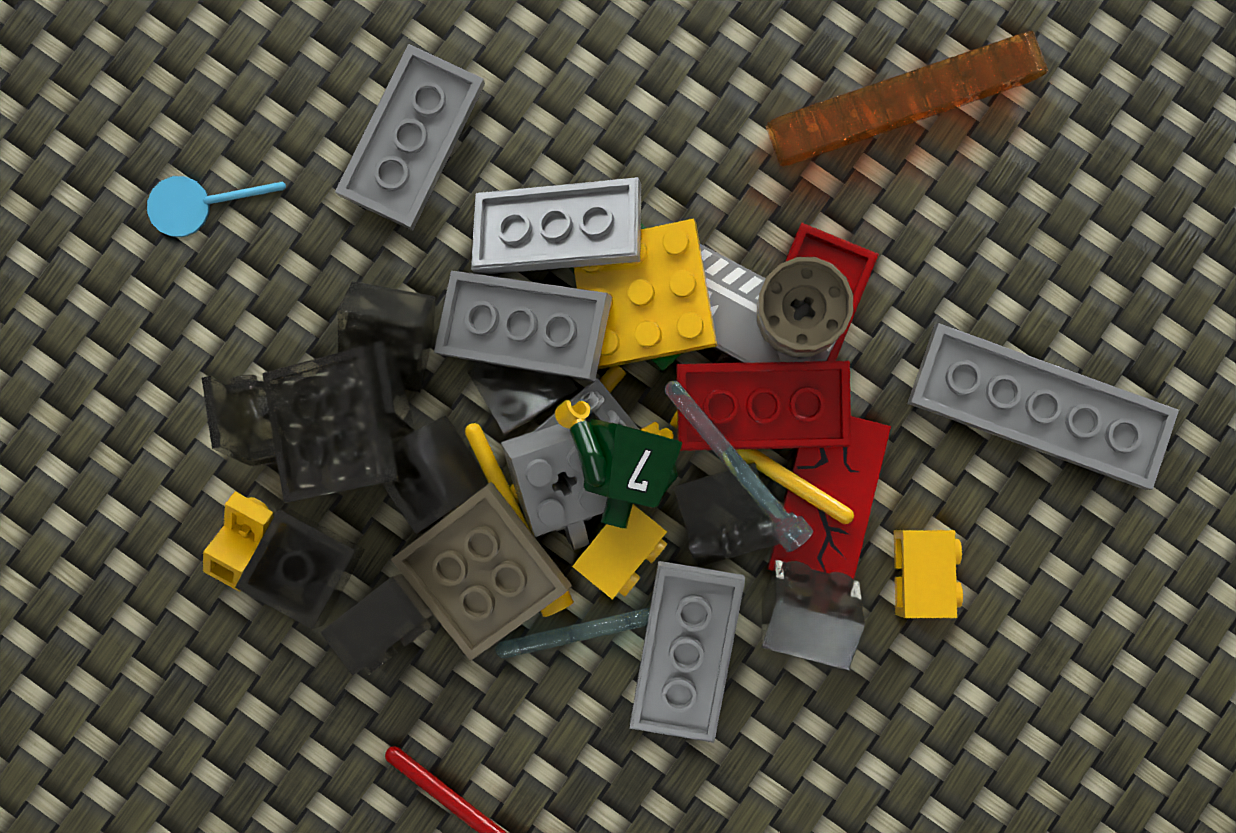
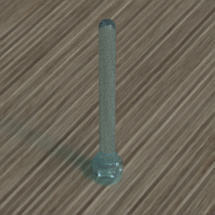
[665,381,813,552]
[496,607,650,658]

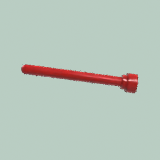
[385,746,507,833]

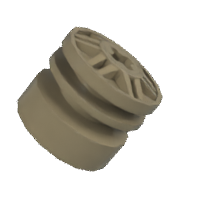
[757,257,853,357]

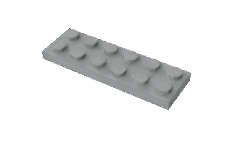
[907,323,1179,490]

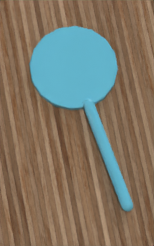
[147,176,286,237]

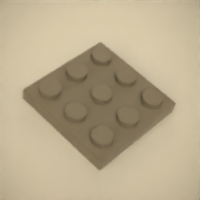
[391,482,572,661]

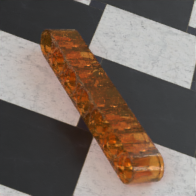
[765,31,1049,166]

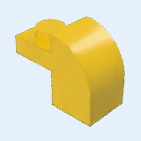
[203,491,280,592]

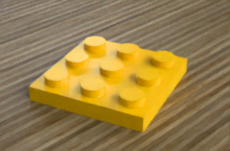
[573,218,718,369]

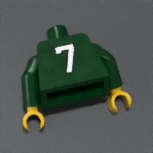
[555,400,683,529]

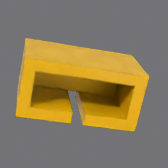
[572,504,667,600]
[894,530,963,618]

